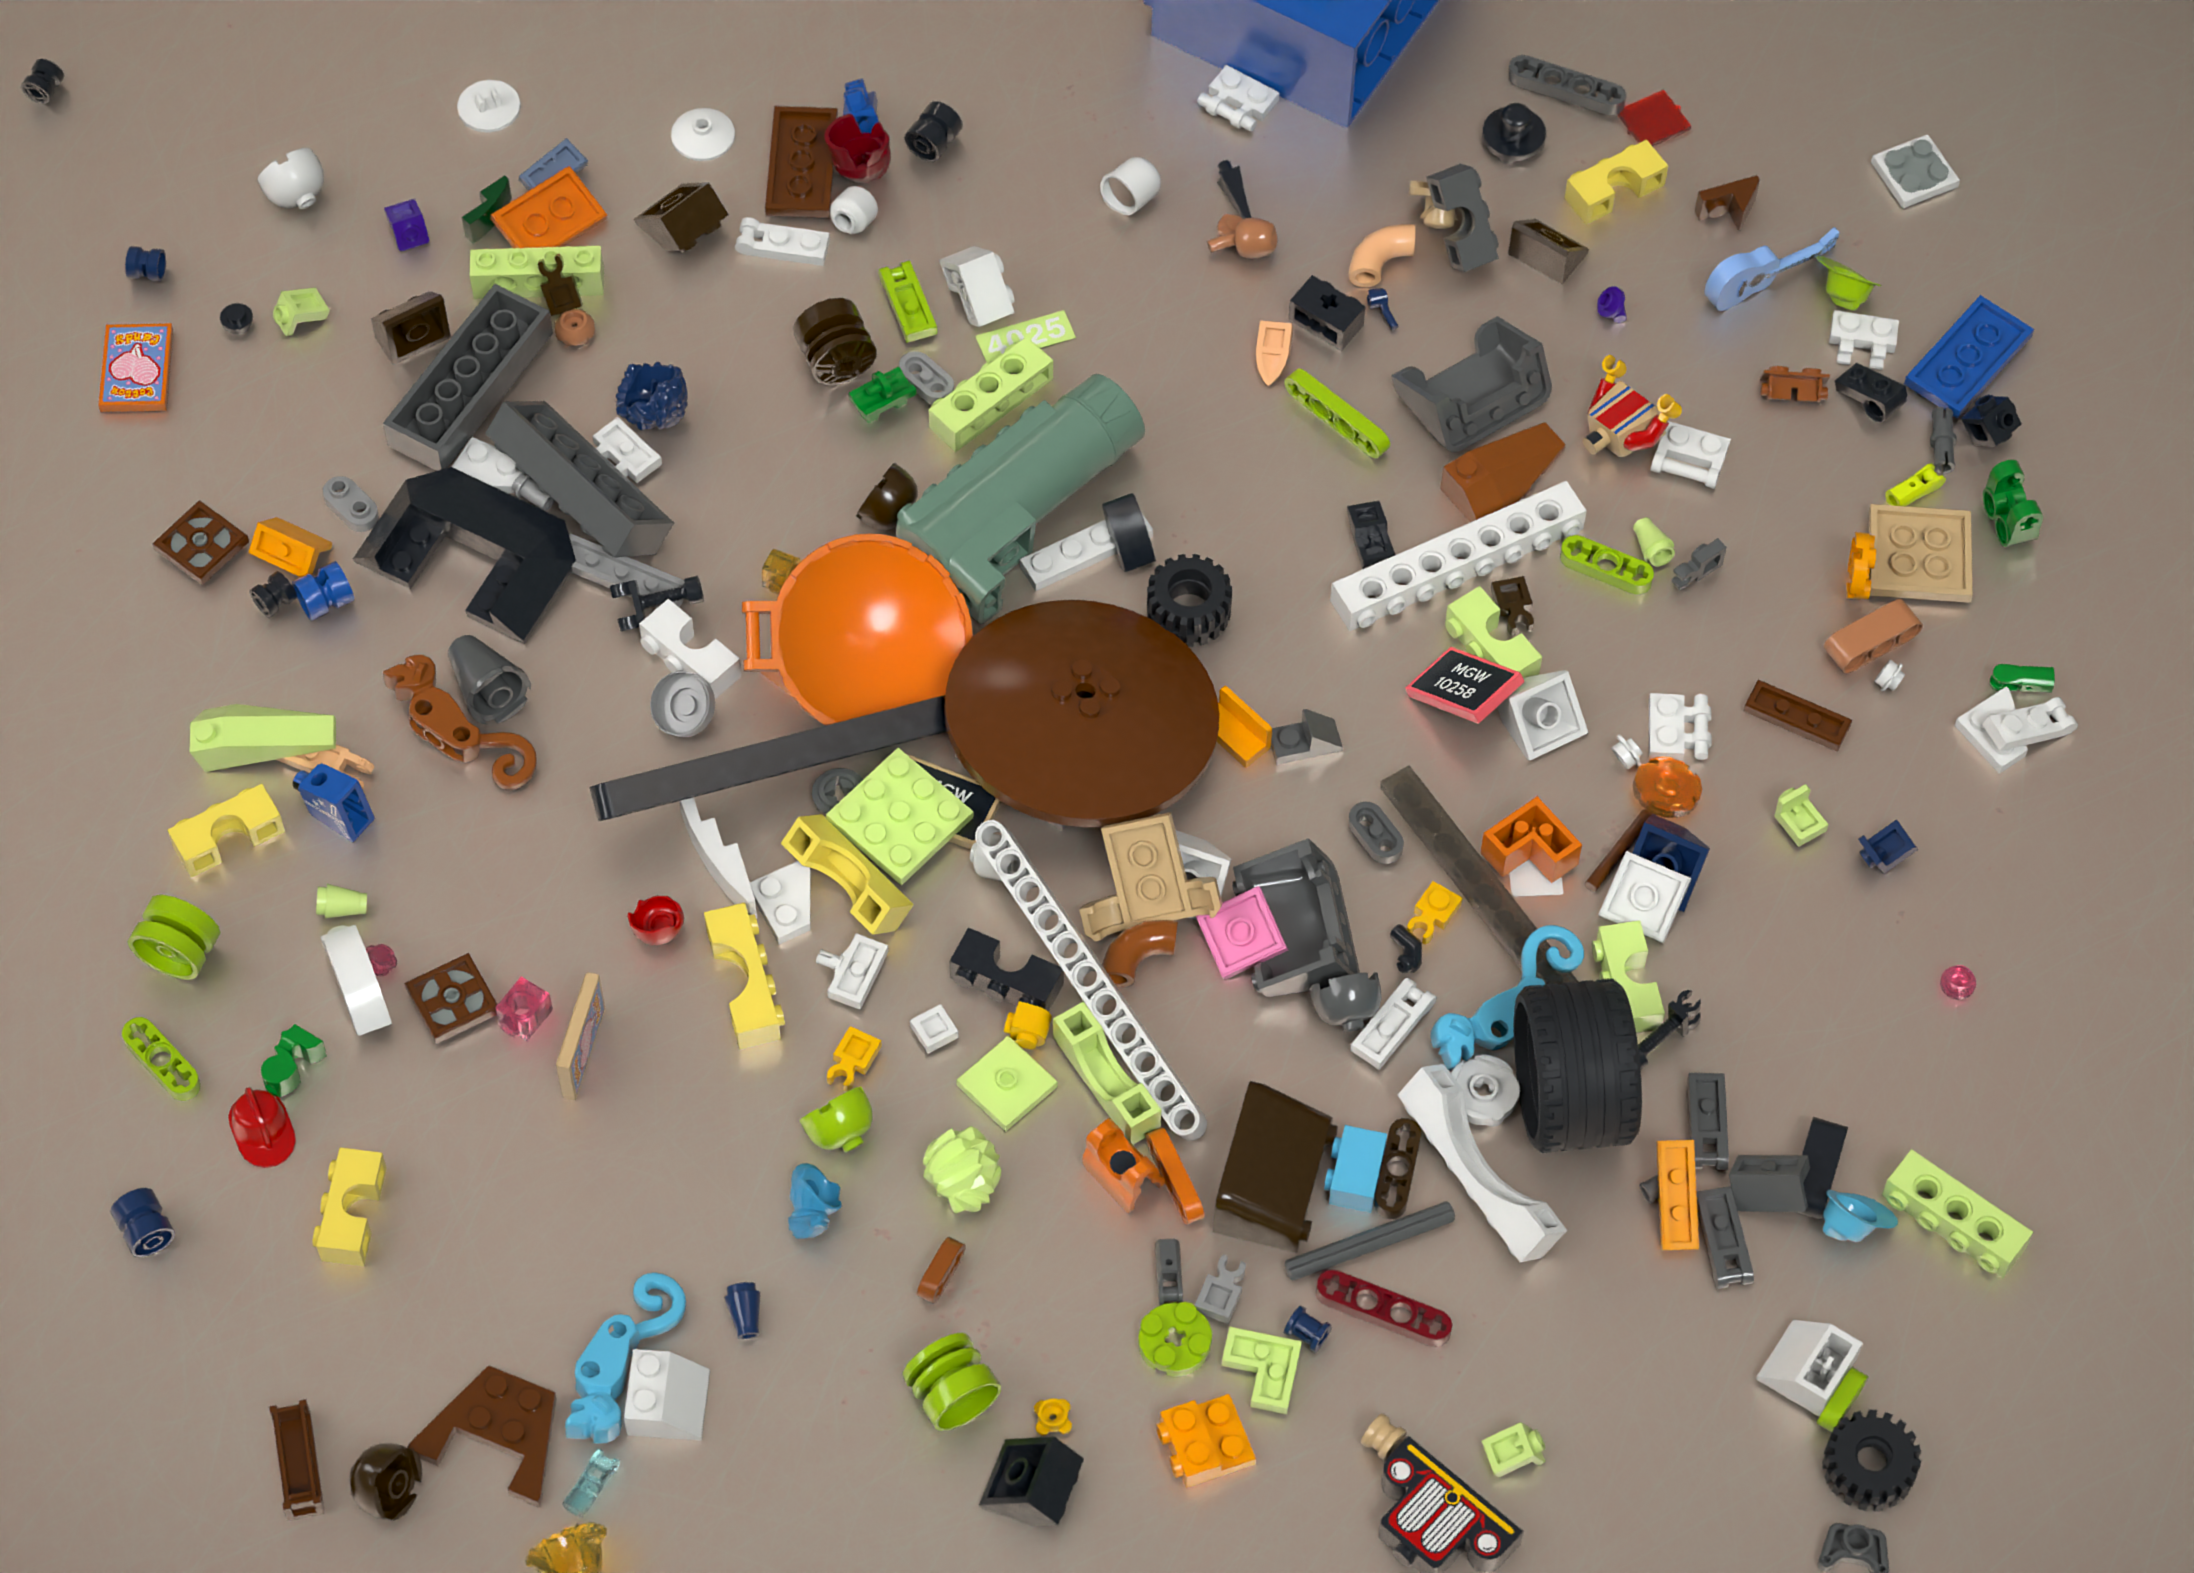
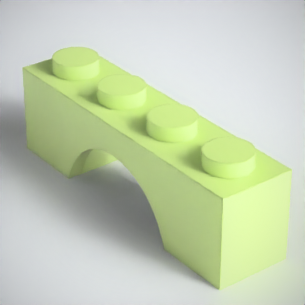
[1053,1001,1162,1145]

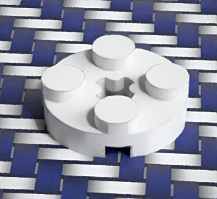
[1451,1055,1520,1127]

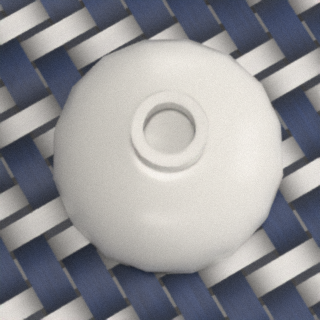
[257,148,324,209]

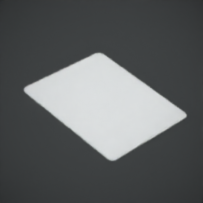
[1509,859,1564,897]

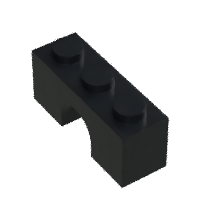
[949,927,1064,1012]

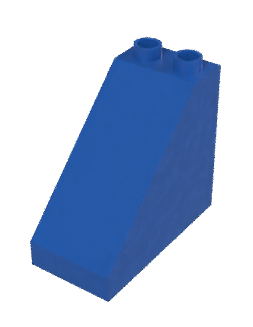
[1143,0,1440,129]

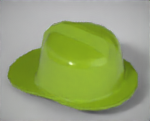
[1816,256,1882,310]

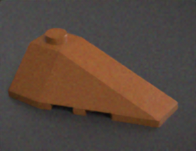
[1440,422,1566,522]

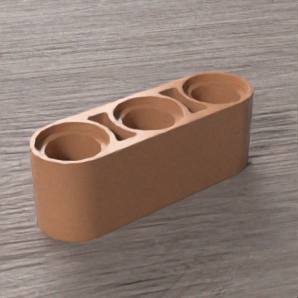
[1823,599,1923,674]

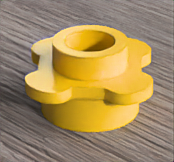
[1034,1398,1072,1436]

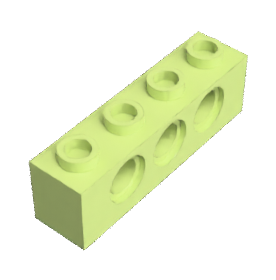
[470,246,604,299]
[929,336,1053,452]
[1882,1149,2033,1278]

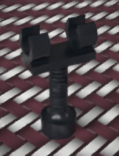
[609,575,704,631]
[1638,990,1701,1070]

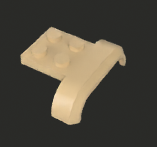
[1079,812,1222,941]

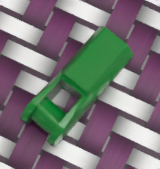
[1989,664,2055,693]

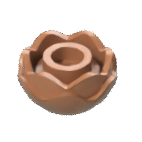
[554,309,595,346]

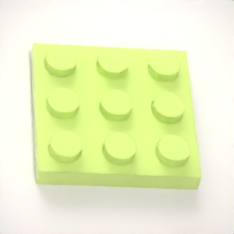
[826,748,974,885]

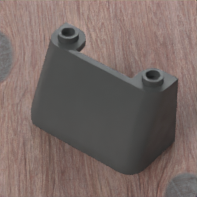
[1391,316,1552,452]
[1232,838,1360,997]

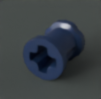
[1284,1305,1332,1353]

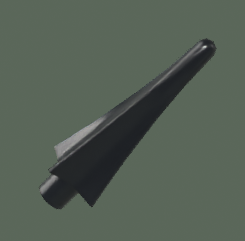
[1217,160,1252,219]

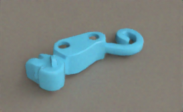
[1430,925,1584,1071]
[565,1273,686,1444]

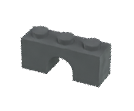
[1426,164,1499,272]

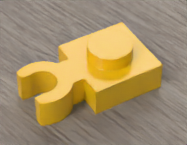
[1407,881,1463,945]
[827,1026,882,1092]

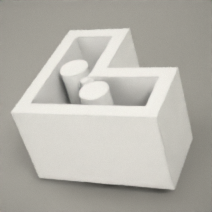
[939,246,1014,327]

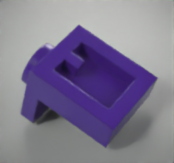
[384,198,430,251]

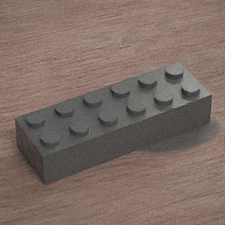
[383,284,553,471]
[485,401,674,558]

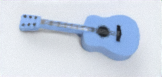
[1704,227,1840,311]

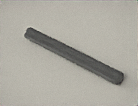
[1284,1201,1455,1280]

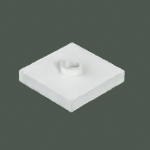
[1598,851,1692,944]

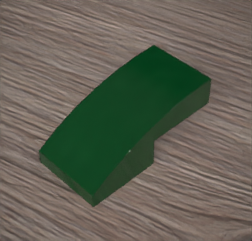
[462,175,512,244]

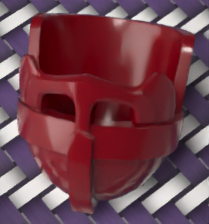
[824,114,891,183]

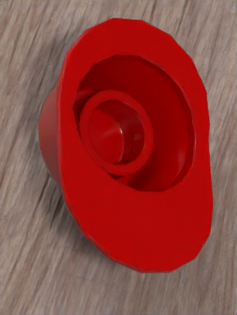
[228,1087,296,1168]

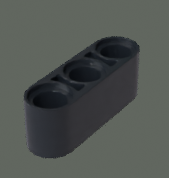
[1796,1117,1848,1220]

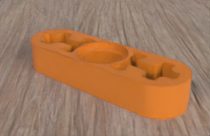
[1145,1127,1205,1225]

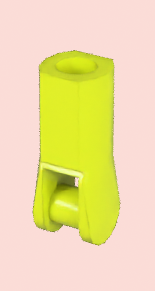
[1885,463,1946,506]

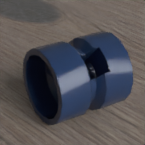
[110,1188,175,1257]

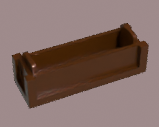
[269,1399,325,1521]

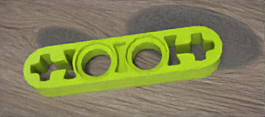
[1284,369,1391,459]

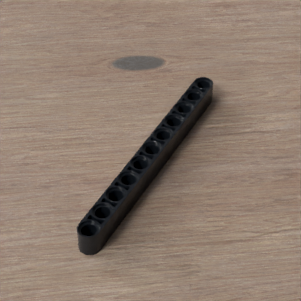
[589,695,947,821]

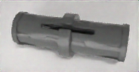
[1930,407,1957,474]

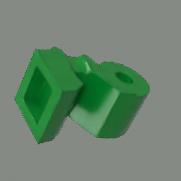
[261,1024,327,1097]

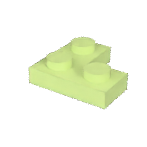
[1222,1327,1302,1414]

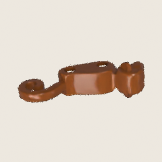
[383,655,537,790]

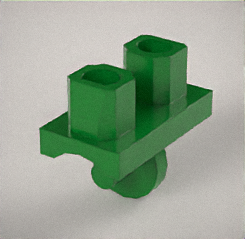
[848,366,917,424]

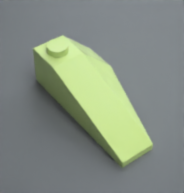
[189,704,336,772]

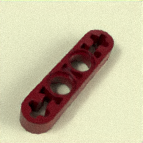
[1316,1270,1452,1347]

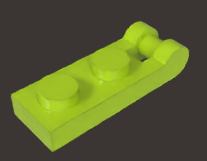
[878,260,937,343]

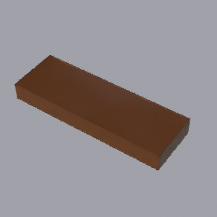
[1743,679,1852,752]

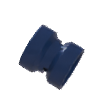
[125,246,166,282]

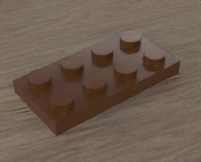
[765,106,838,218]

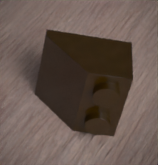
[634,182,729,253]
[371,291,451,365]

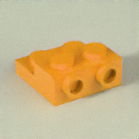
[1156,1394,1256,1488]

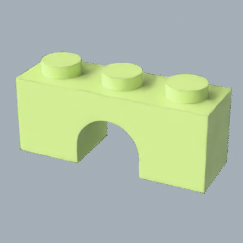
[1445,586,1542,678]
[1592,920,1665,1033]

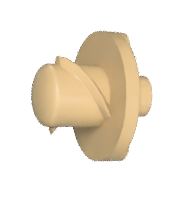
[1409,181,1458,229]

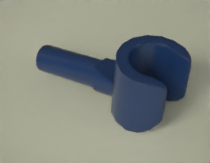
[1367,288,1399,330]

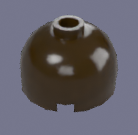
[856,462,918,531]
[350,1443,422,1521]

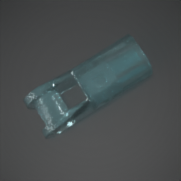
[562,1449,620,1518]

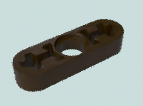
[1374,1118,1421,1219]

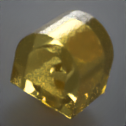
[762,549,800,594]

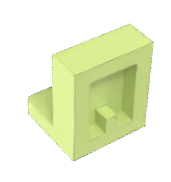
[273,288,330,336]
[1482,1422,1546,1477]

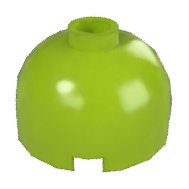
[799,1086,873,1153]

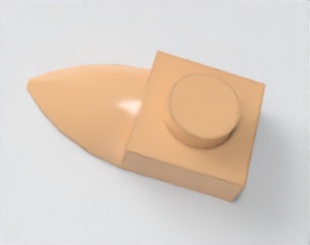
[1256,321,1293,386]

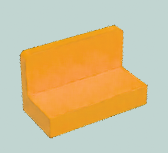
[248,517,333,577]
[1217,685,1272,768]

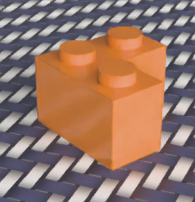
[1480,796,1582,883]

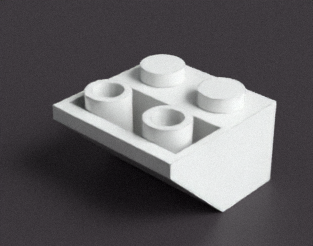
[1756,1320,1863,1417]

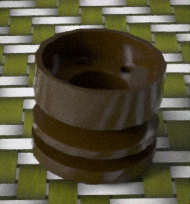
[793,298,877,385]

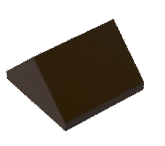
[1508,219,1589,285]

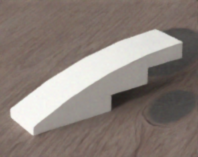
[679,797,757,919]

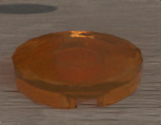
[1632,757,1703,818]

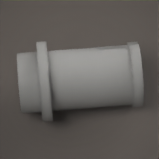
[512,473,555,511]

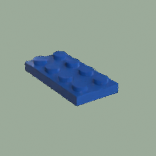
[1904,295,2034,419]

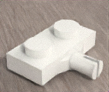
[816,934,889,1010]

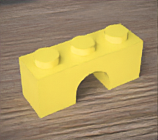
[1564,139,1668,225]
[167,784,285,878]
[313,1147,387,1267]

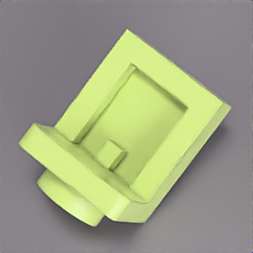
[1774,784,1829,847]

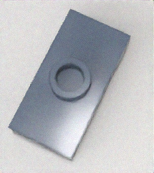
[518,138,588,191]

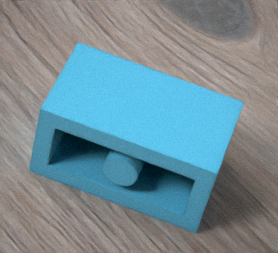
[1324,1125,1387,1213]

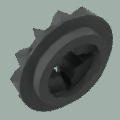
[812,768,863,814]

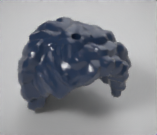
[616,362,688,430]

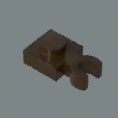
[538,254,583,316]
[1491,576,1534,636]

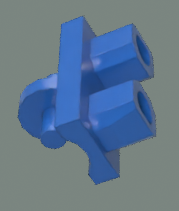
[843,78,879,133]

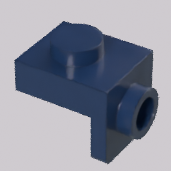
[1858,819,1919,874]

